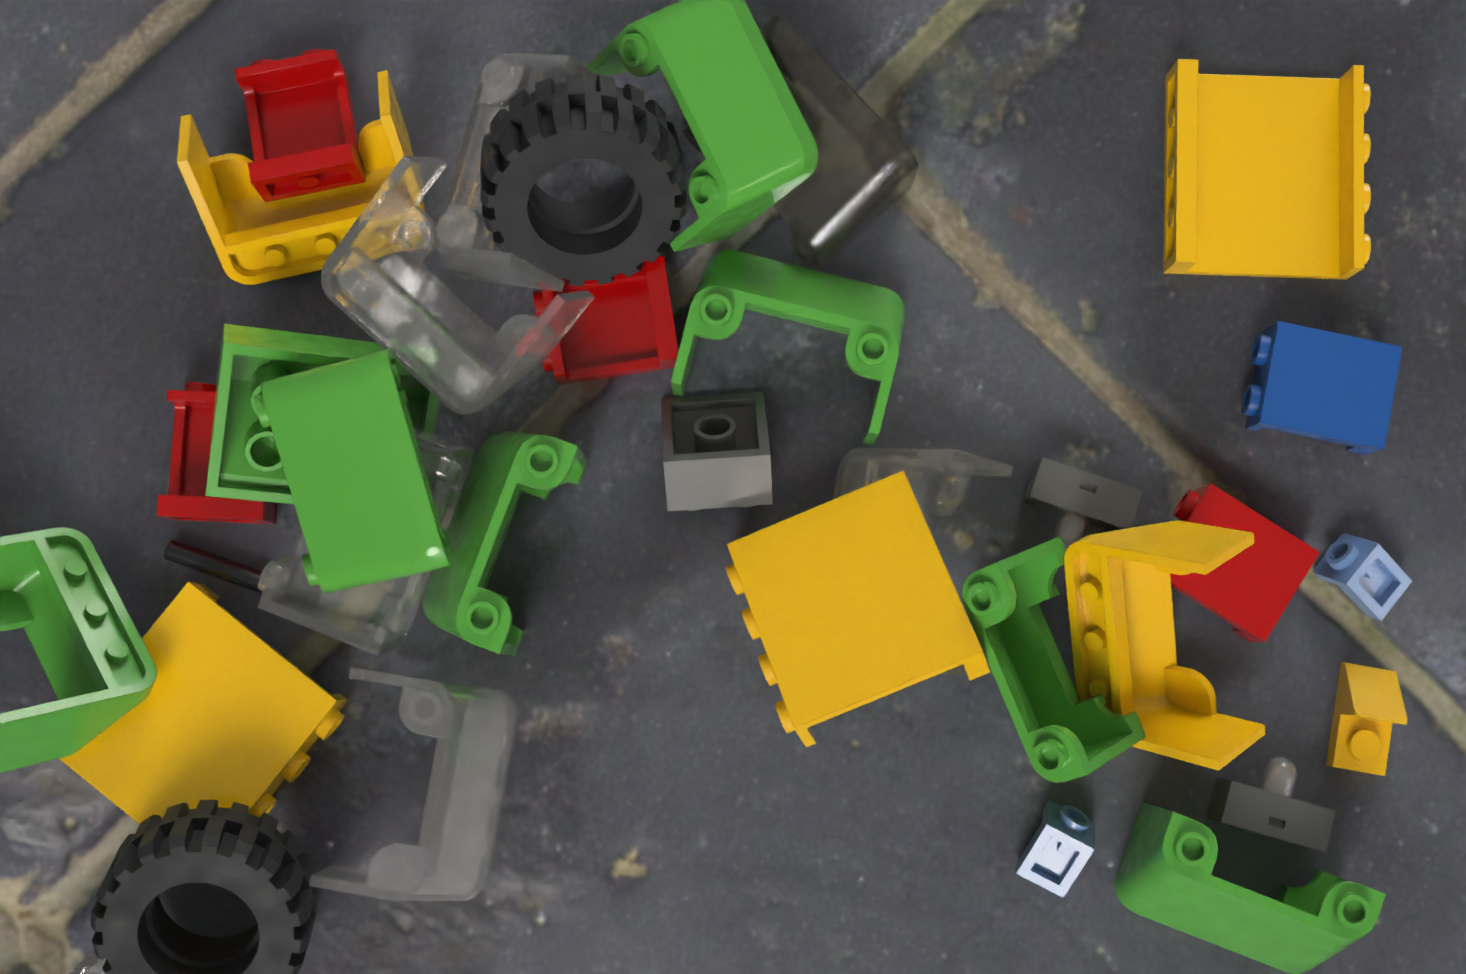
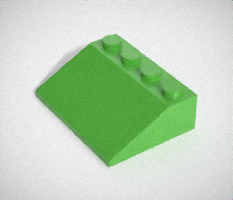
[205,323,444,504]

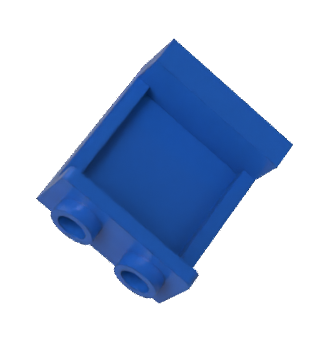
[1241,321,1402,455]

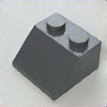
[661,391,773,511]

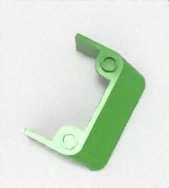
[584,0,818,252]
[671,250,905,445]
[0,527,157,773]

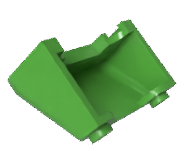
[254,347,455,593]
[422,431,589,655]
[962,536,1146,783]
[1114,802,1386,974]

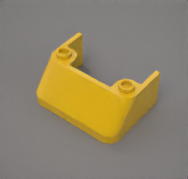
[177,70,427,285]
[1064,520,1265,771]

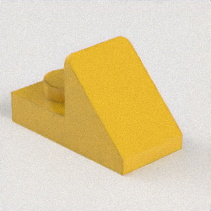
[1326,662,1407,776]

